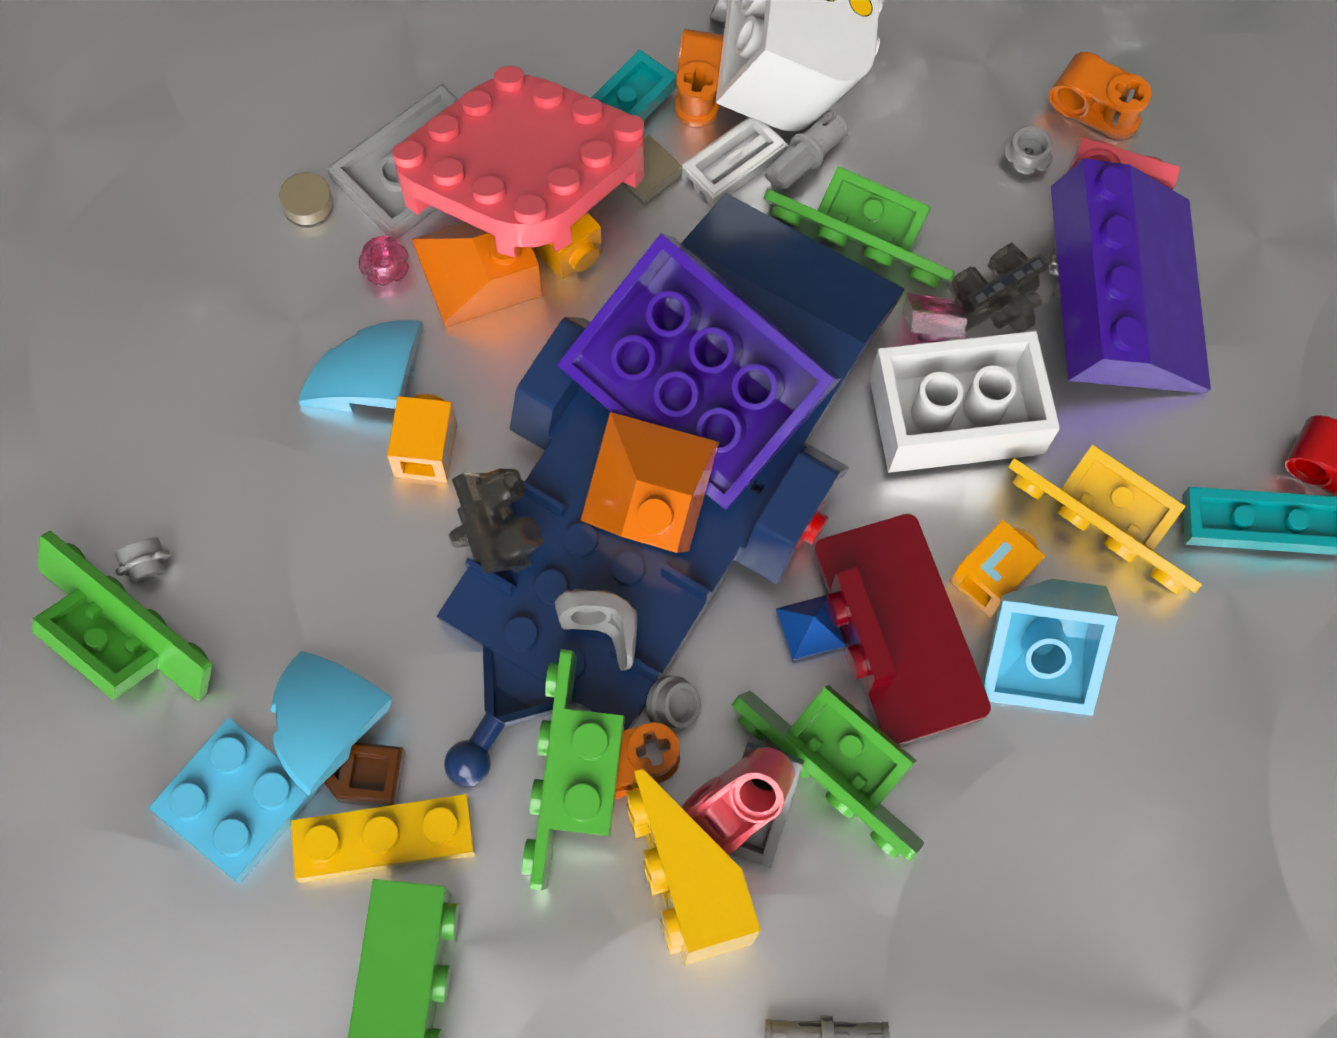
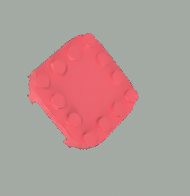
[392,66,645,258]

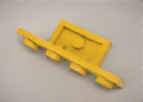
[1008,444,1202,595]

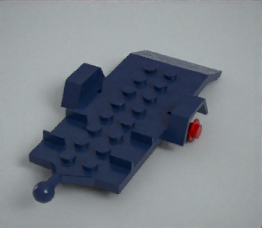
[436,193,905,787]

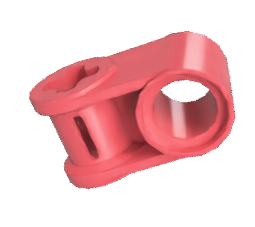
[681,747,795,855]

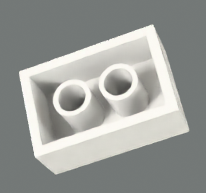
[869,331,1060,473]

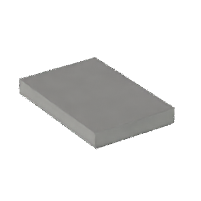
[327,84,458,242]

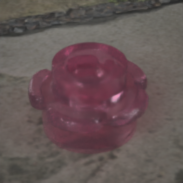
[358,236,409,286]

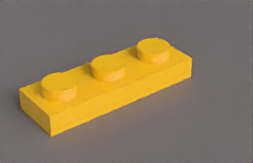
[291,794,475,883]

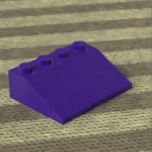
[1051,158,1211,394]
[557,233,842,510]

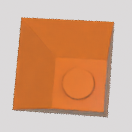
[412,222,542,328]
[580,412,719,553]

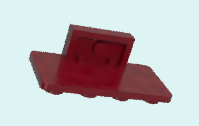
[814,514,991,746]

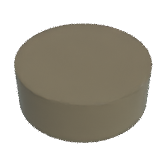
[279,172,333,225]

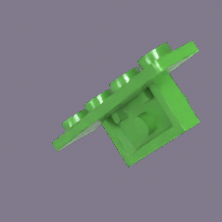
[763,166,955,289]
[32,531,212,701]
[522,649,625,890]
[731,685,924,861]

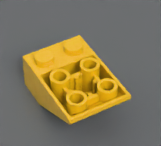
[626,769,761,966]

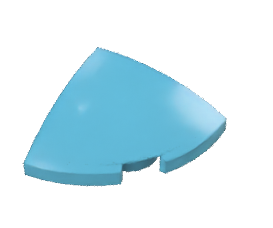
[298,320,423,412]
[271,651,392,796]

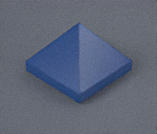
[776,595,846,662]

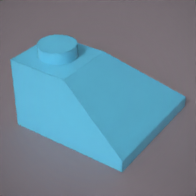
[982,579,1118,716]

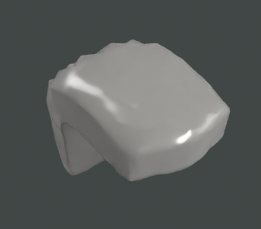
[555,588,637,671]

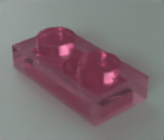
[903,293,968,343]

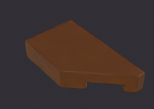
[324,742,406,807]

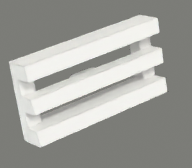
[681,117,788,207]

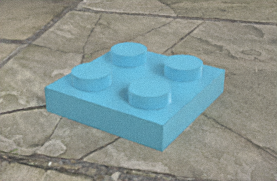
[148,717,319,884]

